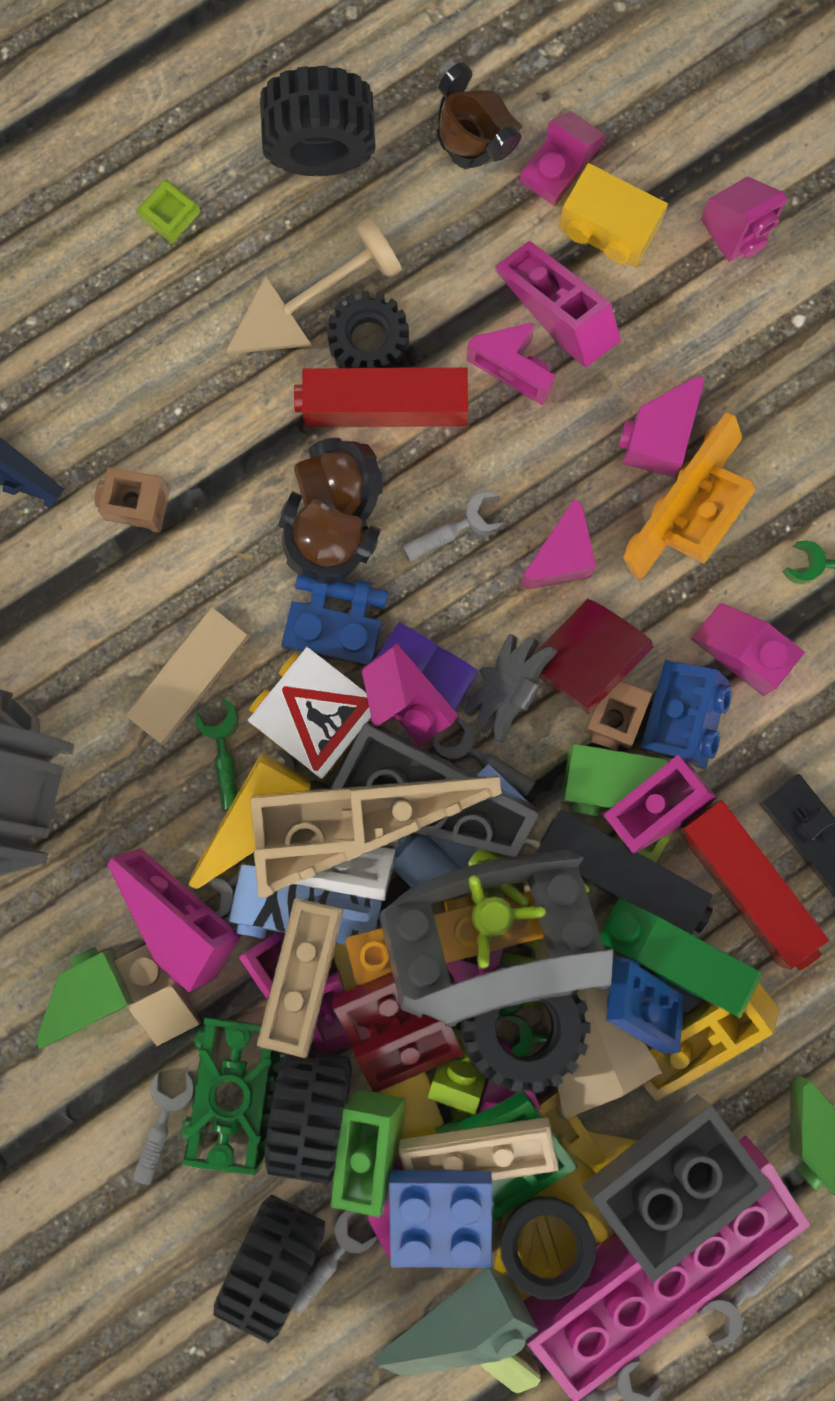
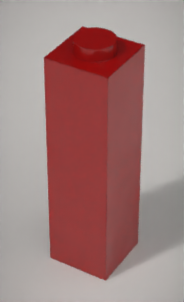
[294,367,468,427]
[676,800,829,970]

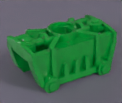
[181,1016,286,1175]

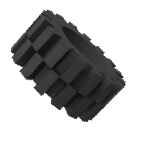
[327,291,409,368]

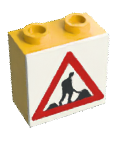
[247,647,372,783]

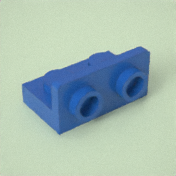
[640,660,732,769]
[606,957,685,1054]

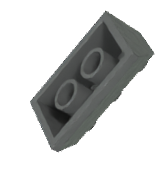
[582,1094,773,1283]

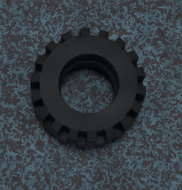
[260,65,376,176]
[459,962,591,1093]
[265,1051,352,1184]
[213,1194,325,1344]

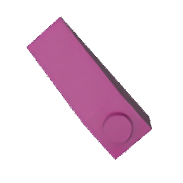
[495,240,621,368]
[108,848,241,992]

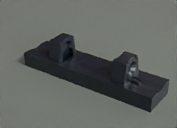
[759,774,835,898]

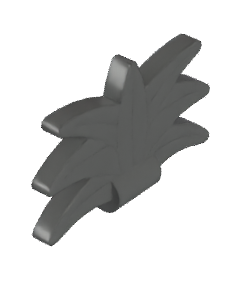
[464,634,557,743]

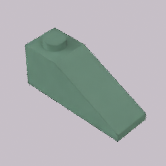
[374,1268,538,1377]

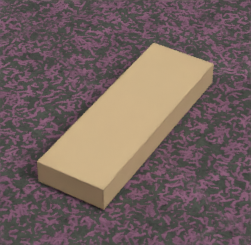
[125,607,250,745]
[257,898,344,1058]
[399,1117,558,1180]

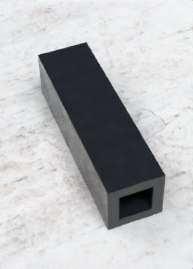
[535,809,713,935]

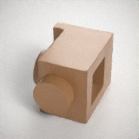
[95,467,170,533]
[584,681,652,751]

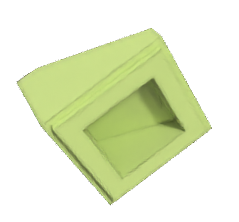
[480,1350,541,1393]

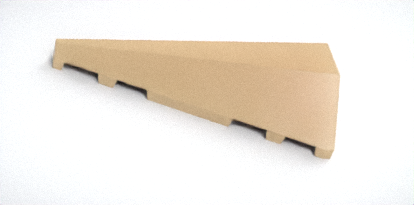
[251,776,501,898]
[523,881,662,1119]

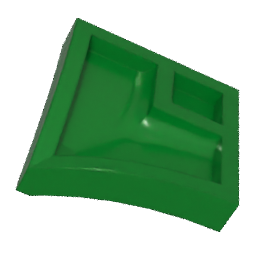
[436,1090,578,1221]

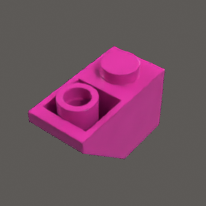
[701,176,788,262]

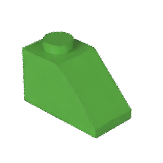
[560,744,668,817]
[35,947,134,1050]
[790,1075,835,1196]
[331,1089,406,1218]

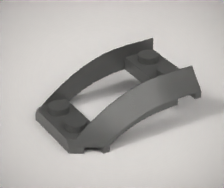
[379,850,613,1027]

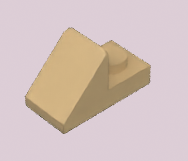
[114,945,201,1046]

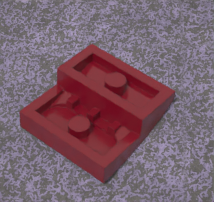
[532,598,654,715]
[331,972,464,1093]

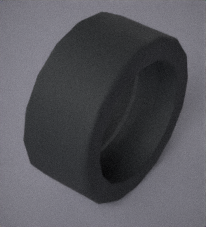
[500,1197,596,1299]

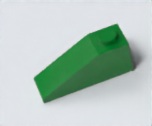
[600,898,763,1018]

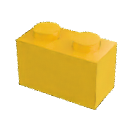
[559,163,668,268]

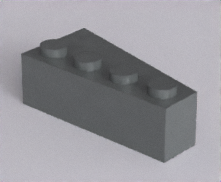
[331,722,540,857]

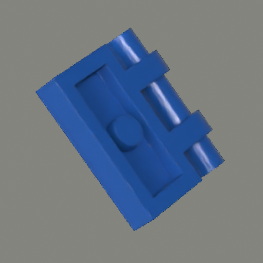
[281,575,389,667]

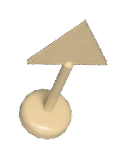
[226,216,402,354]

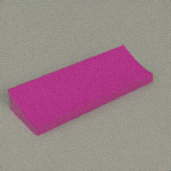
[524,1135,811,1401]

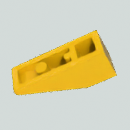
[189,752,311,889]
[642,983,780,1102]

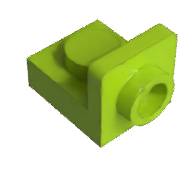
[428,1029,486,1115]

